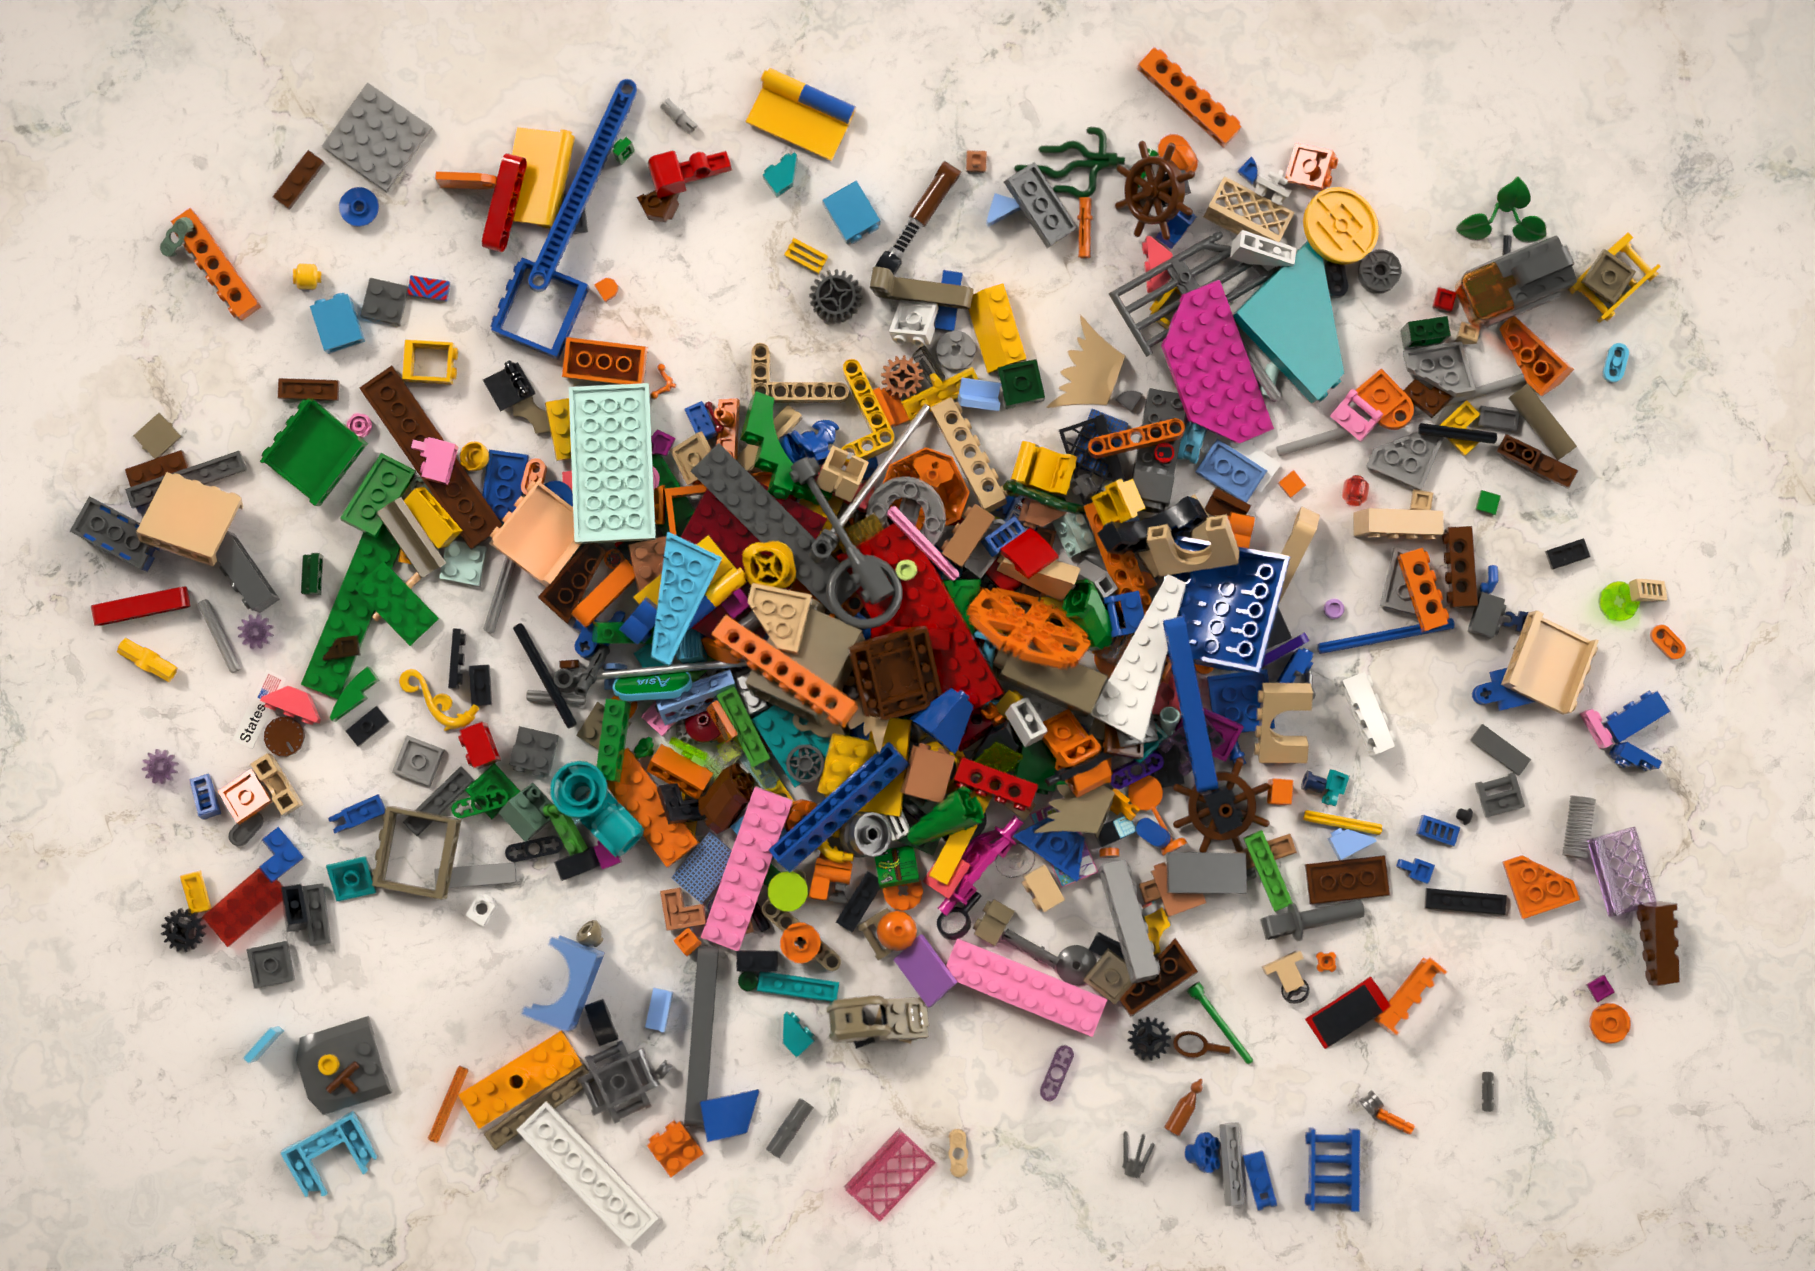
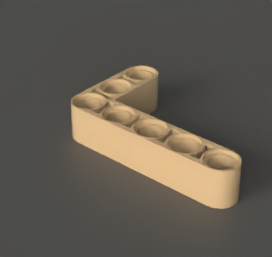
[751,343,849,403]
[1278,506,1320,605]

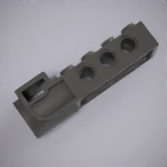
[1132,388,1185,514]

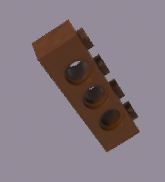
[1442,526,1478,608]

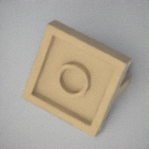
[670,432,711,485]

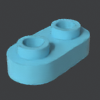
[1603,343,1629,383]

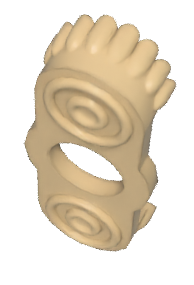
[948,1128,968,1178]

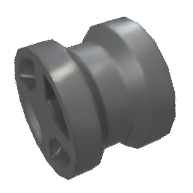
[1359,1090,1384,1116]

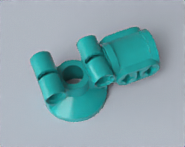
[550,761,645,858]

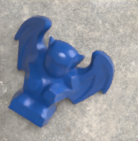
[791,420,839,465]

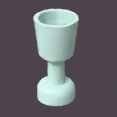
[1160,707,1180,746]

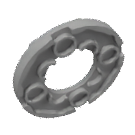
[866,477,946,546]

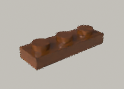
[272,150,325,210]
[278,378,340,401]
[125,450,189,487]

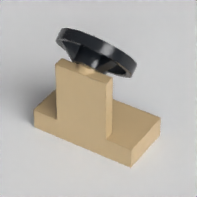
[1262,950,1310,1004]

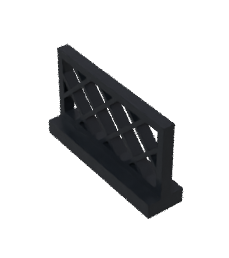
[1059,414,1126,505]

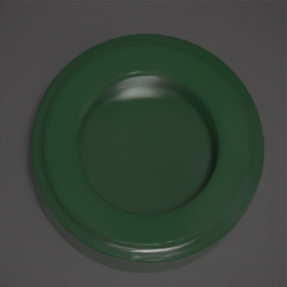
[738,971,758,991]

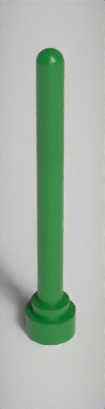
[1187,982,1253,1064]

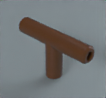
[326,1061,360,1094]

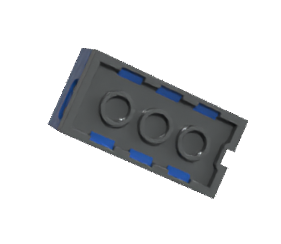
[70,496,161,572]

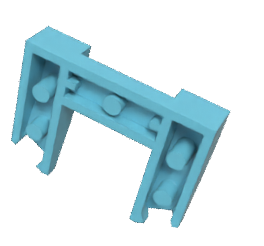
[280,1111,377,1197]

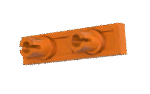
[714,398,740,460]

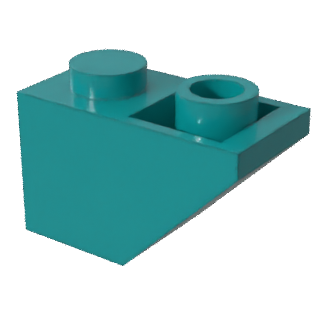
[763,152,798,198]
[783,1011,815,1058]

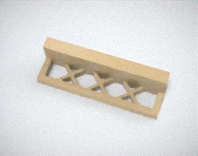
[737,404,803,473]

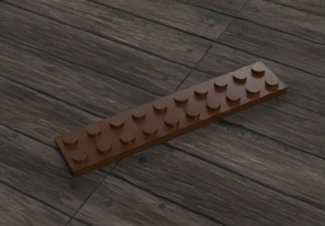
[359,366,502,550]

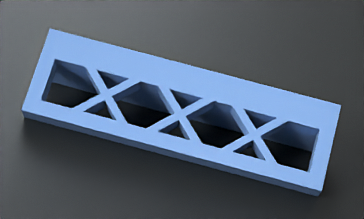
[655,669,739,726]

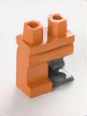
[808,851,853,905]

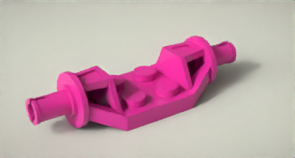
[937,815,1024,916]

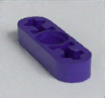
[1261,632,1310,668]
[1110,751,1164,789]

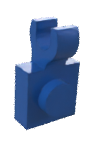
[1396,858,1435,884]

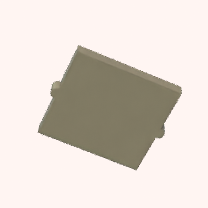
[133,413,182,459]

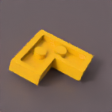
[1440,400,1480,456]

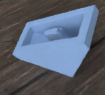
[986,193,1021,227]

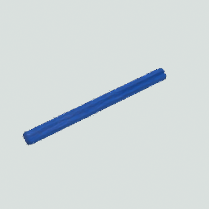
[1317,618,1455,654]

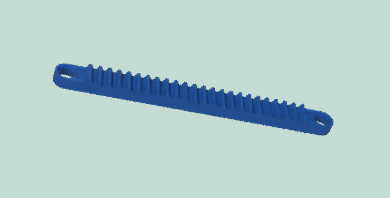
[528,79,637,292]

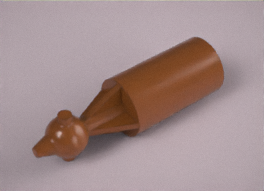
[1164,1078,1203,1137]

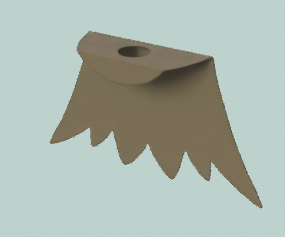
[1034,785,1115,839]

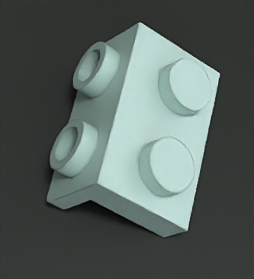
[1053,512,1097,558]

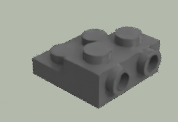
[509,726,559,777]

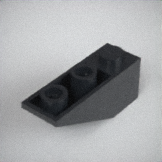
[969,720,1020,764]

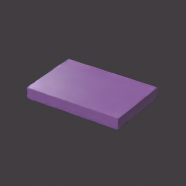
[894,934,958,1008]

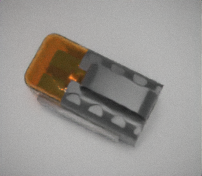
[1455,235,1577,327]

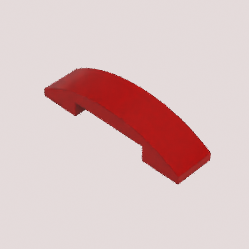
[871,624,951,650]

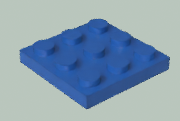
[1207,669,1275,733]

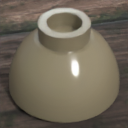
[576,920,603,947]

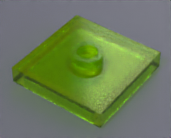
[669,737,710,763]

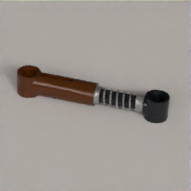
[875,161,962,275]

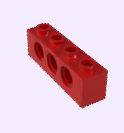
[954,757,1038,812]

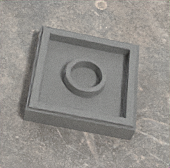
[392,735,445,787]

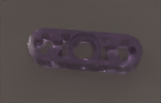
[1040,1045,1074,1101]

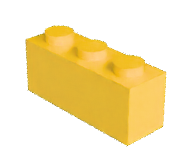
[404,487,463,549]

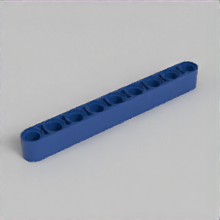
[1163,616,1218,793]

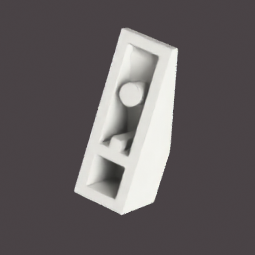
[1230,230,1296,266]

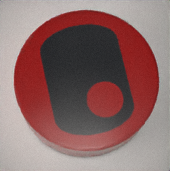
[1154,443,1175,463]

